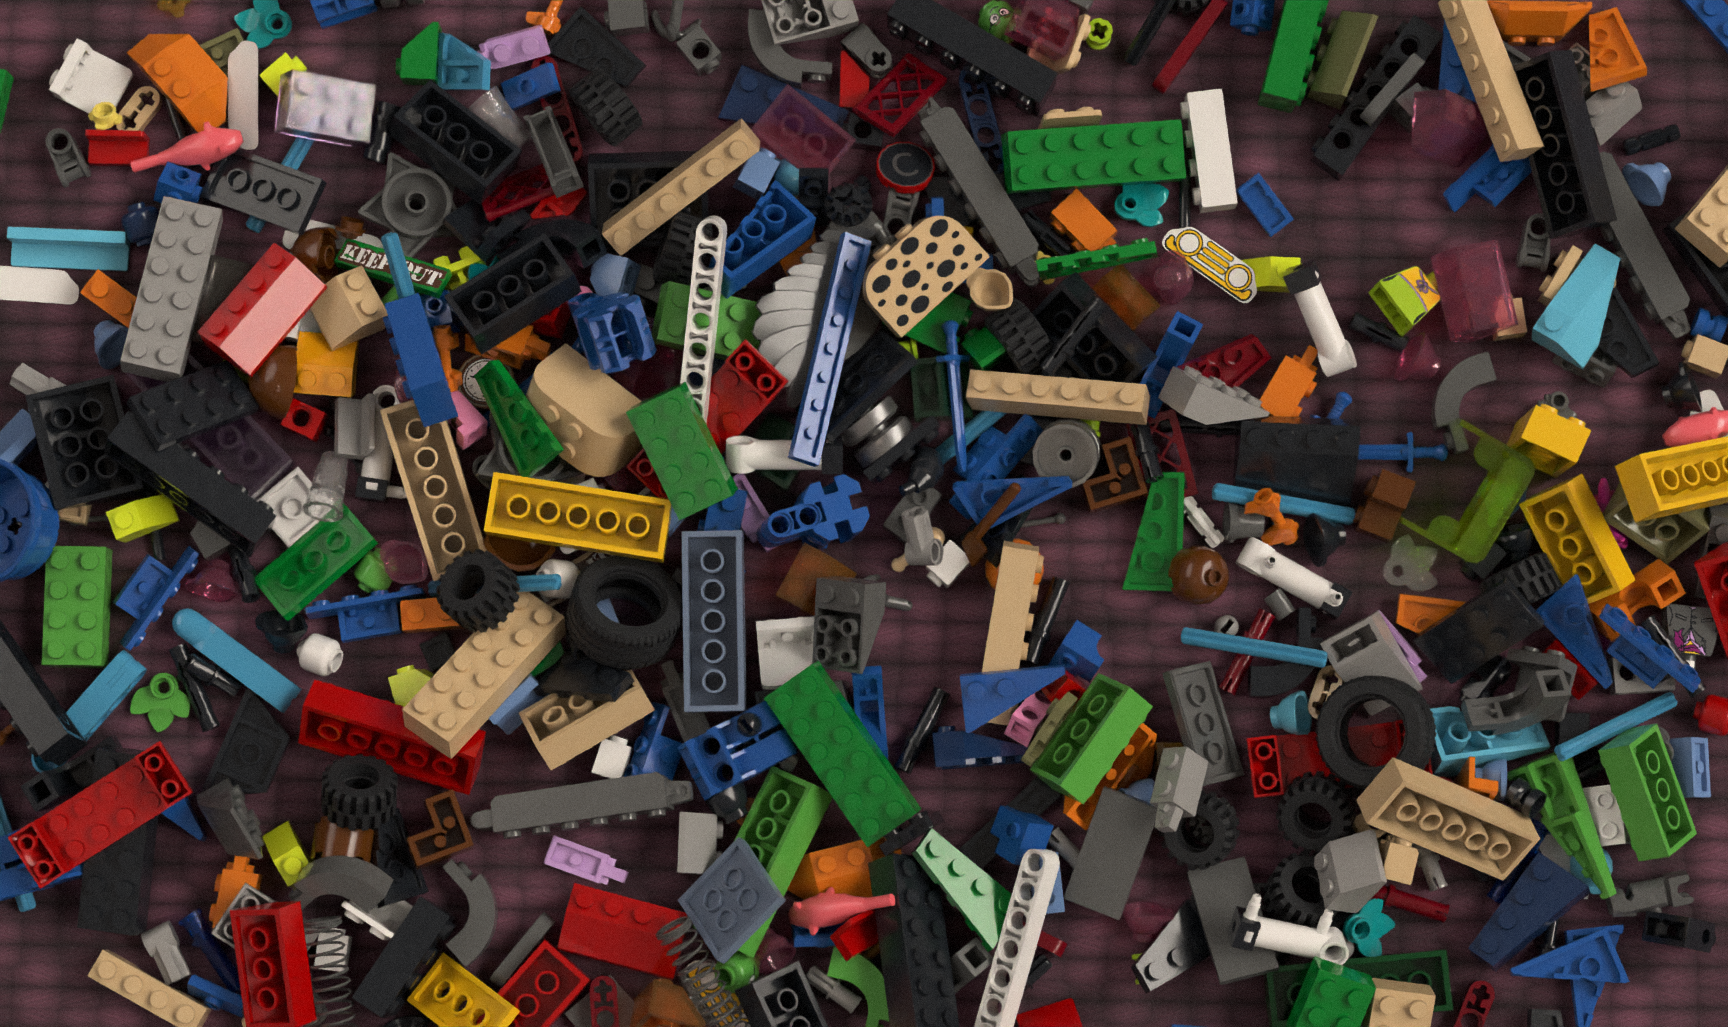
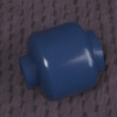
[121,202,159,247]

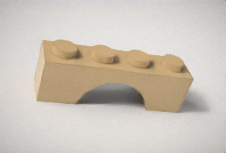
[88,950,212,1027]

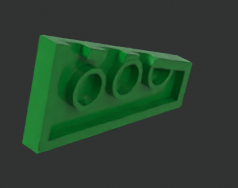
[1036,238,1158,281]
[1122,472,1185,591]

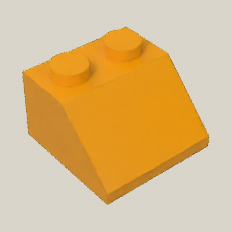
[294,331,359,397]

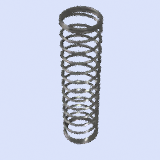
[303,916,358,1027]
[656,916,748,1027]

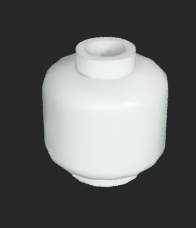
[536,559,581,599]
[297,634,343,676]

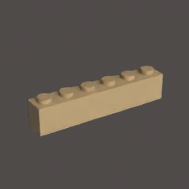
[1438,0,1544,162]
[602,118,760,256]
[966,369,1150,425]
[982,541,1044,726]

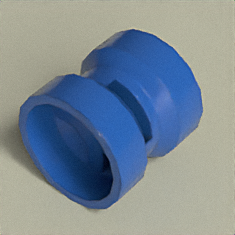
[1689,307,1728,342]

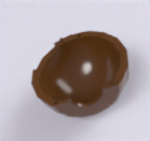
[248,345,297,419]
[483,535,556,572]

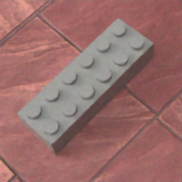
[120,196,223,382]

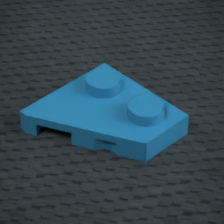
[437,33,491,90]

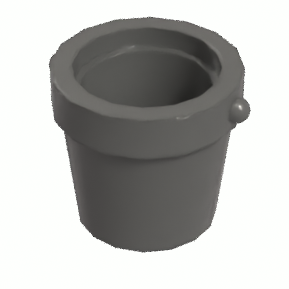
[1222,502,1265,543]

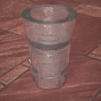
[469,86,532,149]
[302,451,348,522]

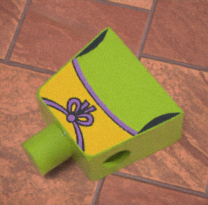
[1368,266,1443,337]

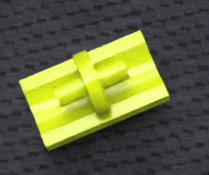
[433,246,486,291]

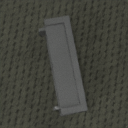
[523,106,584,198]

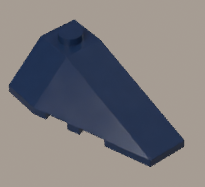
[932,726,1028,770]

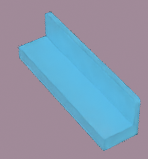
[7,226,130,272]

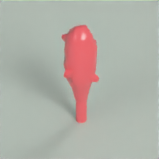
[131,122,244,173]
[1662,407,1728,448]
[788,887,895,936]

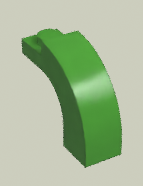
[827,946,889,1027]

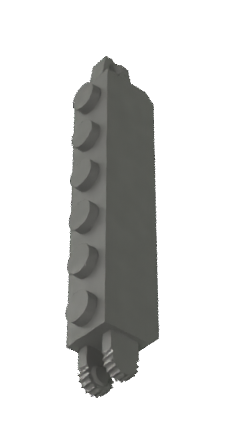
[918,97,1040,288]
[1600,151,1691,340]
[470,772,693,839]

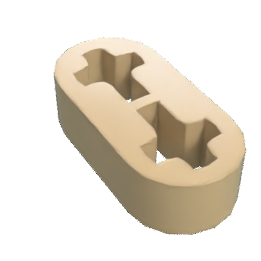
[116,86,162,131]
[1307,665,1345,720]

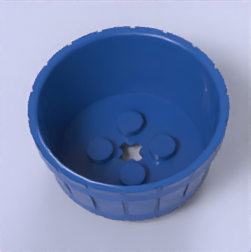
[0,459,60,582]

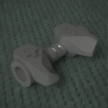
[1537,391,1577,419]

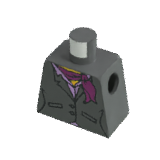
[1661,604,1718,669]

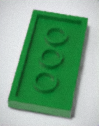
[255,502,378,621]

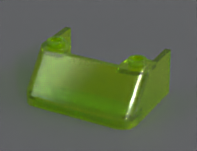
[1399,418,1535,563]

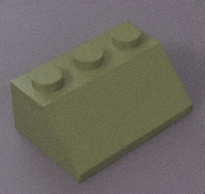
[1307,10,1378,110]
[1603,482,1710,564]

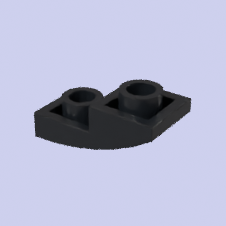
[798,167,829,226]

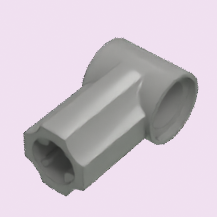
[9,363,66,395]
[901,506,944,566]
[141,920,191,985]

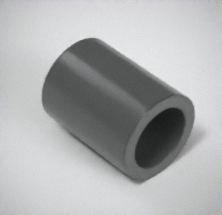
[1264,588,1295,621]

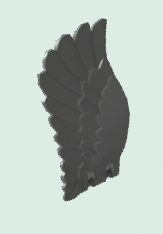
[751,203,897,408]

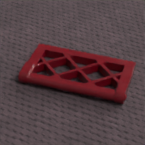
[852,53,947,138]
[482,164,555,222]
[1125,409,1199,499]

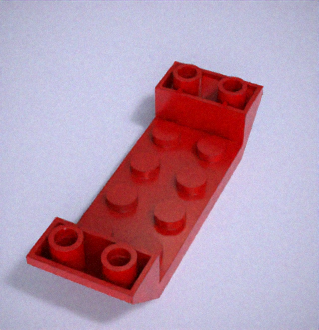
[626,339,789,500]
[1246,720,1433,798]
[8,741,193,889]

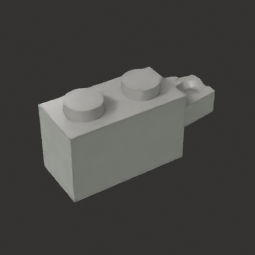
[1150,746,1208,833]

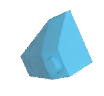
[1532,244,1620,370]
[1430,706,1550,777]

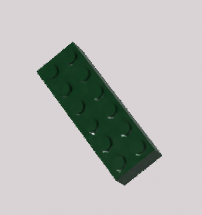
[1263,950,1453,1027]

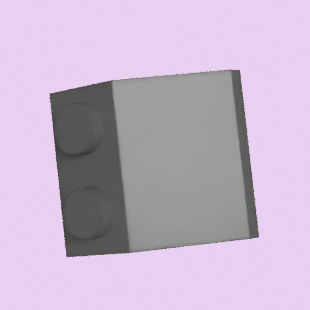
[677,812,724,875]
[1314,830,1387,913]

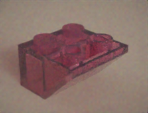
[1004,0,1080,61]

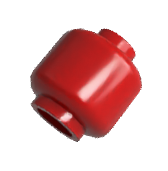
[1693,694,1728,736]

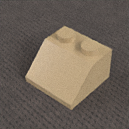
[310,265,388,351]

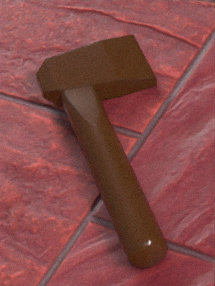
[962,482,1021,567]

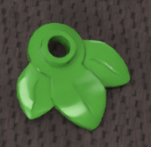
[130,673,190,732]

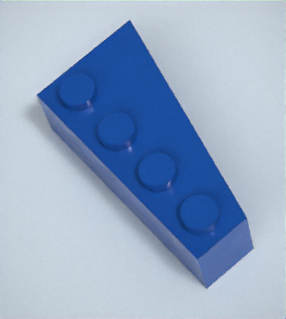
[709,180,816,299]
[383,293,458,427]

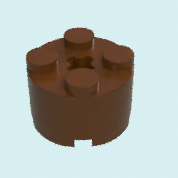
[310,816,374,863]

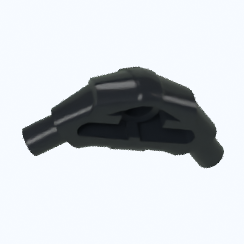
[898,444,944,497]

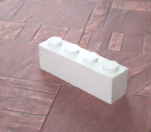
[1180,89,1238,213]

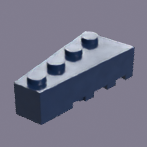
[1468,852,1590,972]

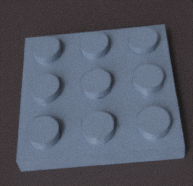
[678,837,786,964]

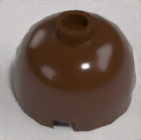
[289,227,341,284]
[1168,545,1229,605]

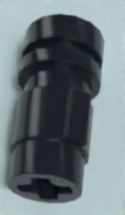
[362,100,401,165]

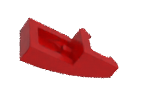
[839,50,870,108]
[530,187,589,219]

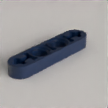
[958,70,1004,174]

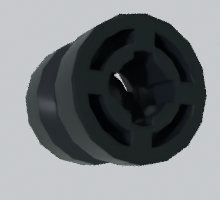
[1504,778,1547,819]

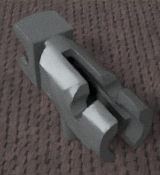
[1605,870,1694,917]

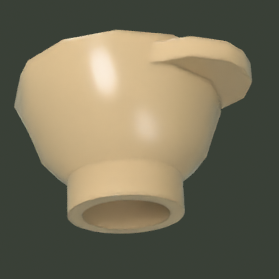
[966,268,1013,311]

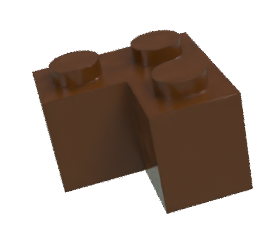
[1080,437,1148,514]
[1353,469,1416,544]
[406,789,474,870]

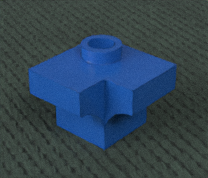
[1048,620,1105,683]
[990,805,1054,865]

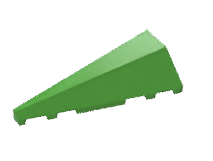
[1507,752,1616,900]

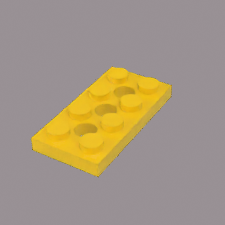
[407,952,520,1027]

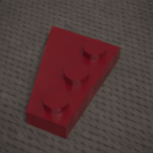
[1170,334,1271,388]

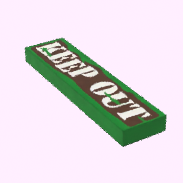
[334,238,452,298]

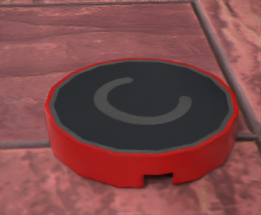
[876,142,935,194]

